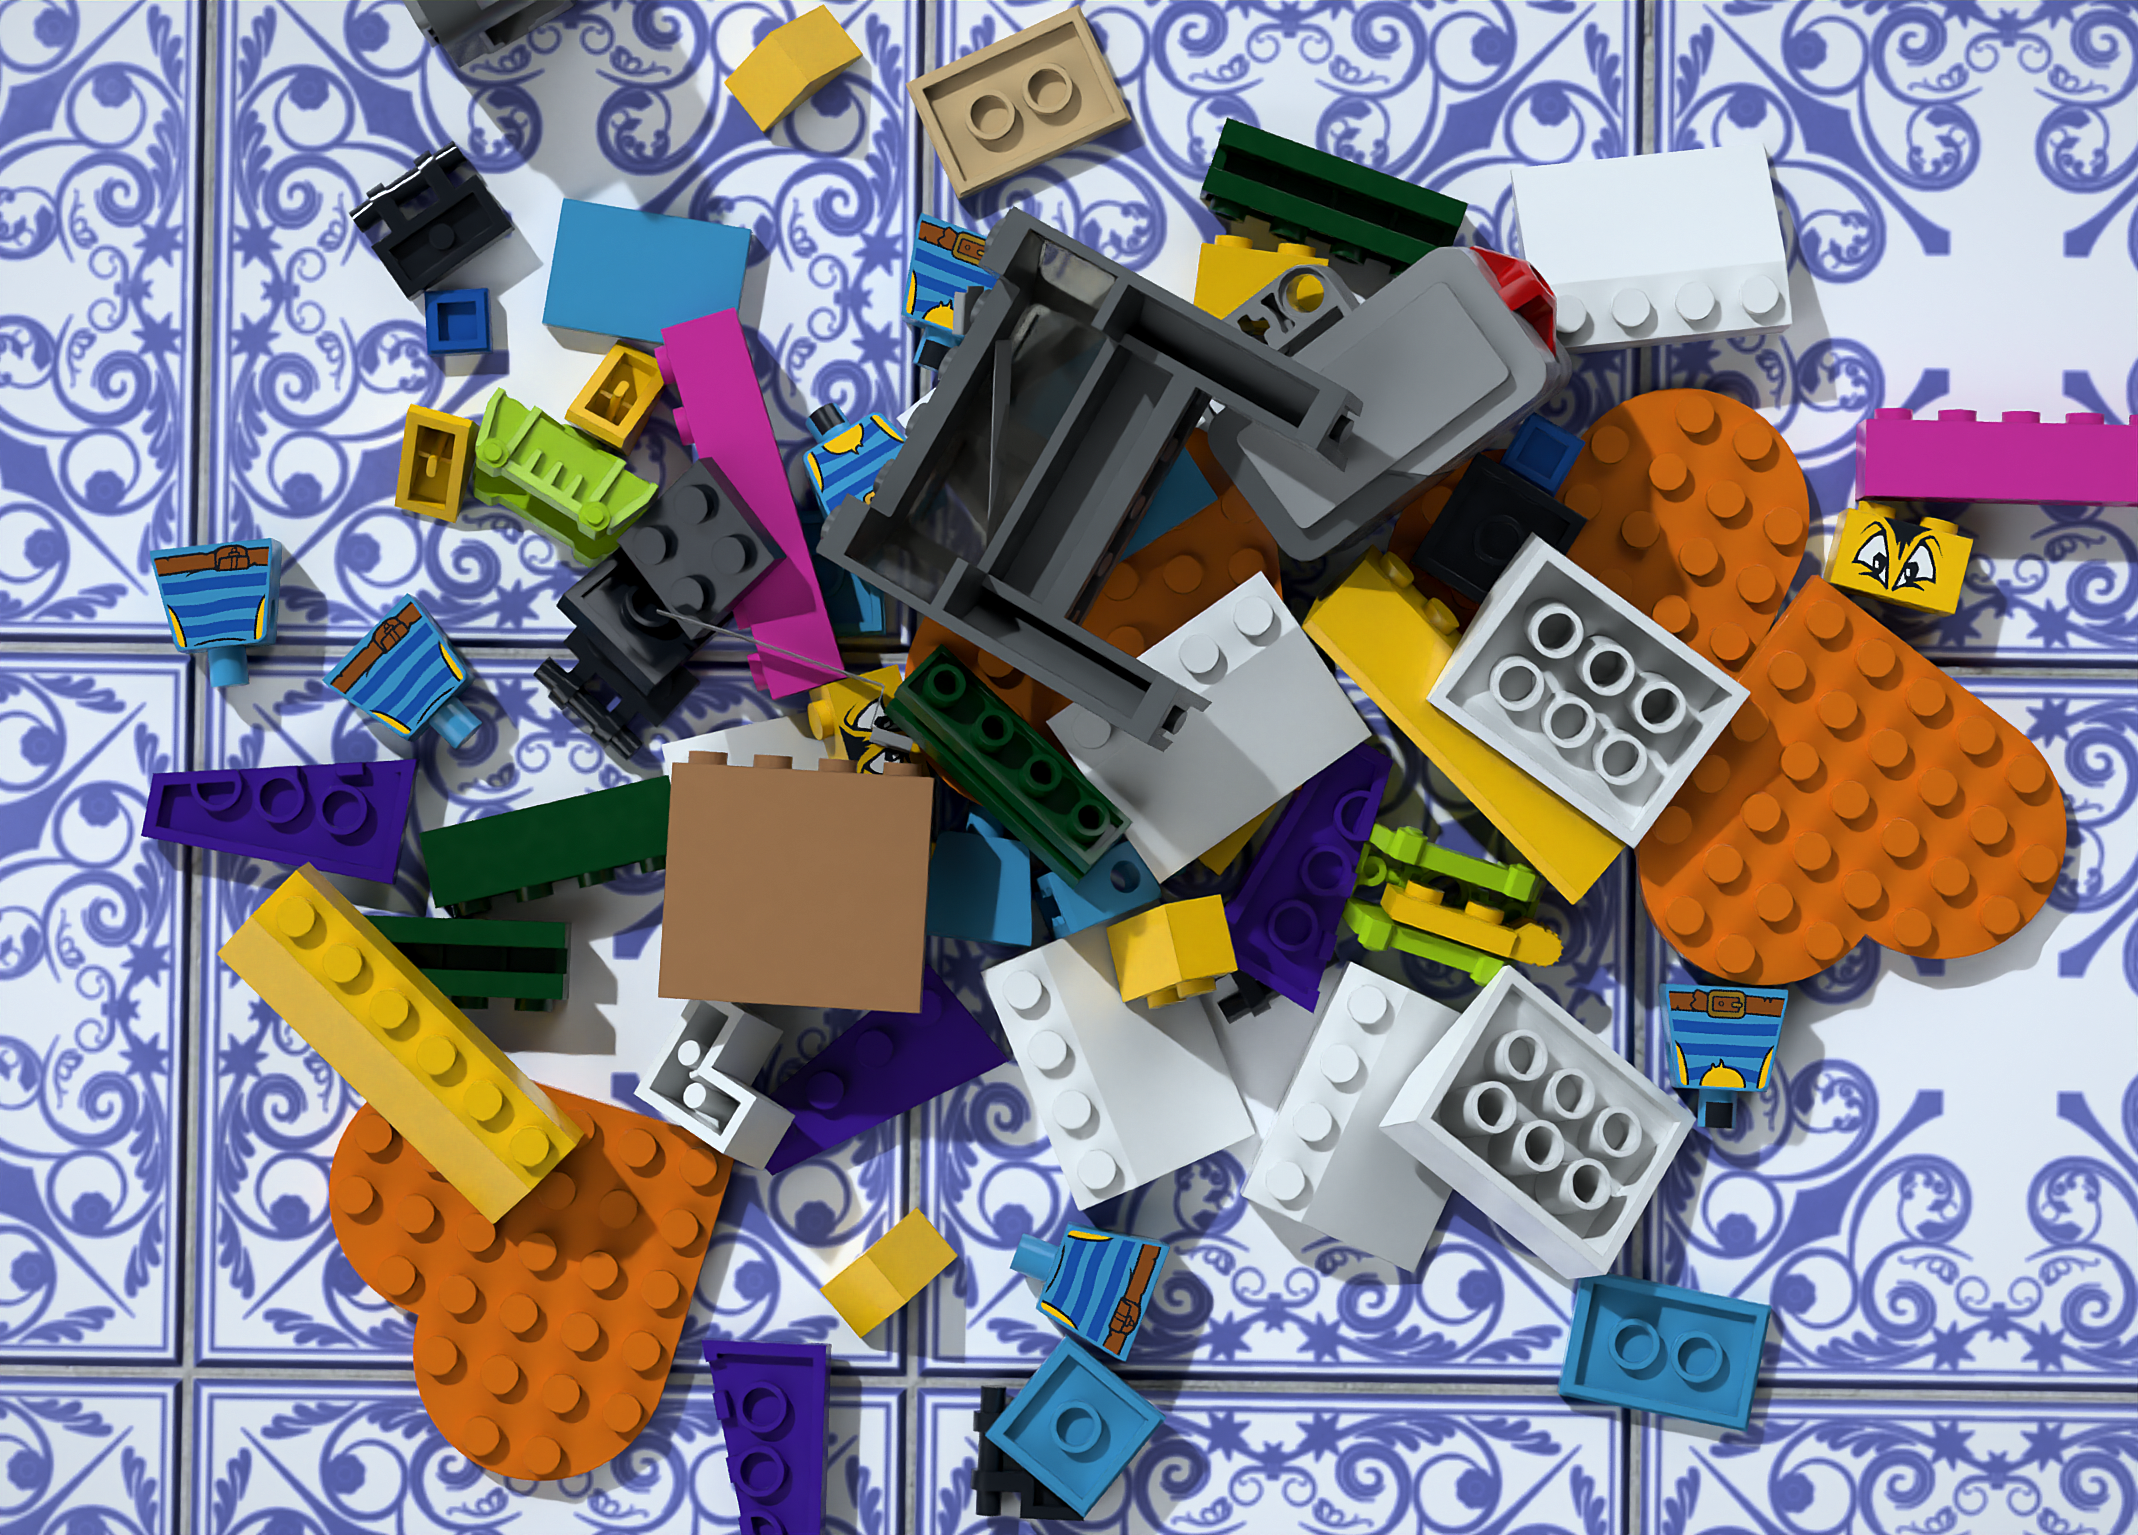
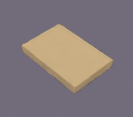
[905,4,1132,201]

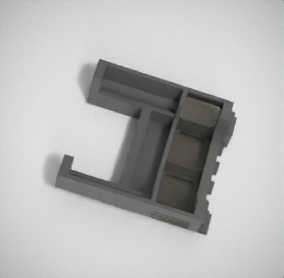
[815,206,1364,752]

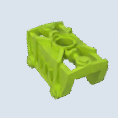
[472,387,659,568]
[1341,821,1548,987]

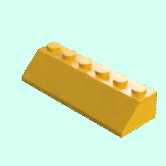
[1301,544,1627,905]
[217,861,584,1224]

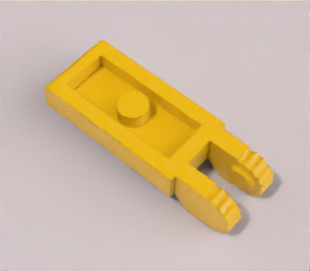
[1380,879,1564,968]

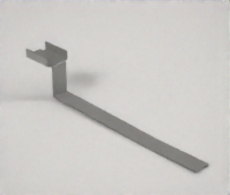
[952,286,1013,552]
[657,609,918,754]

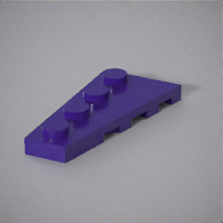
[1224,742,1393,1014]
[141,759,420,885]
[765,963,1010,1176]
[701,1338,832,1535]

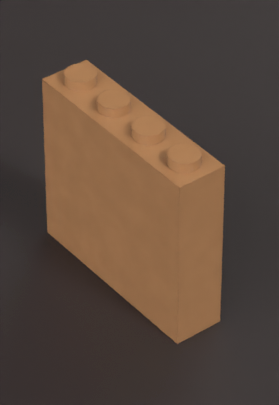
[658,751,936,1013]

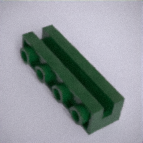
[1200,117,1469,279]
[883,643,1133,889]
[418,775,671,918]
[363,915,572,1012]

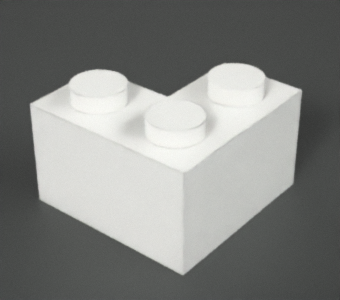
[633,1000,795,1171]

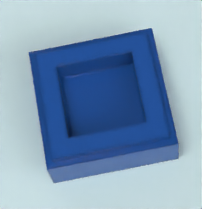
[424,288,493,357]
[1499,412,1586,498]

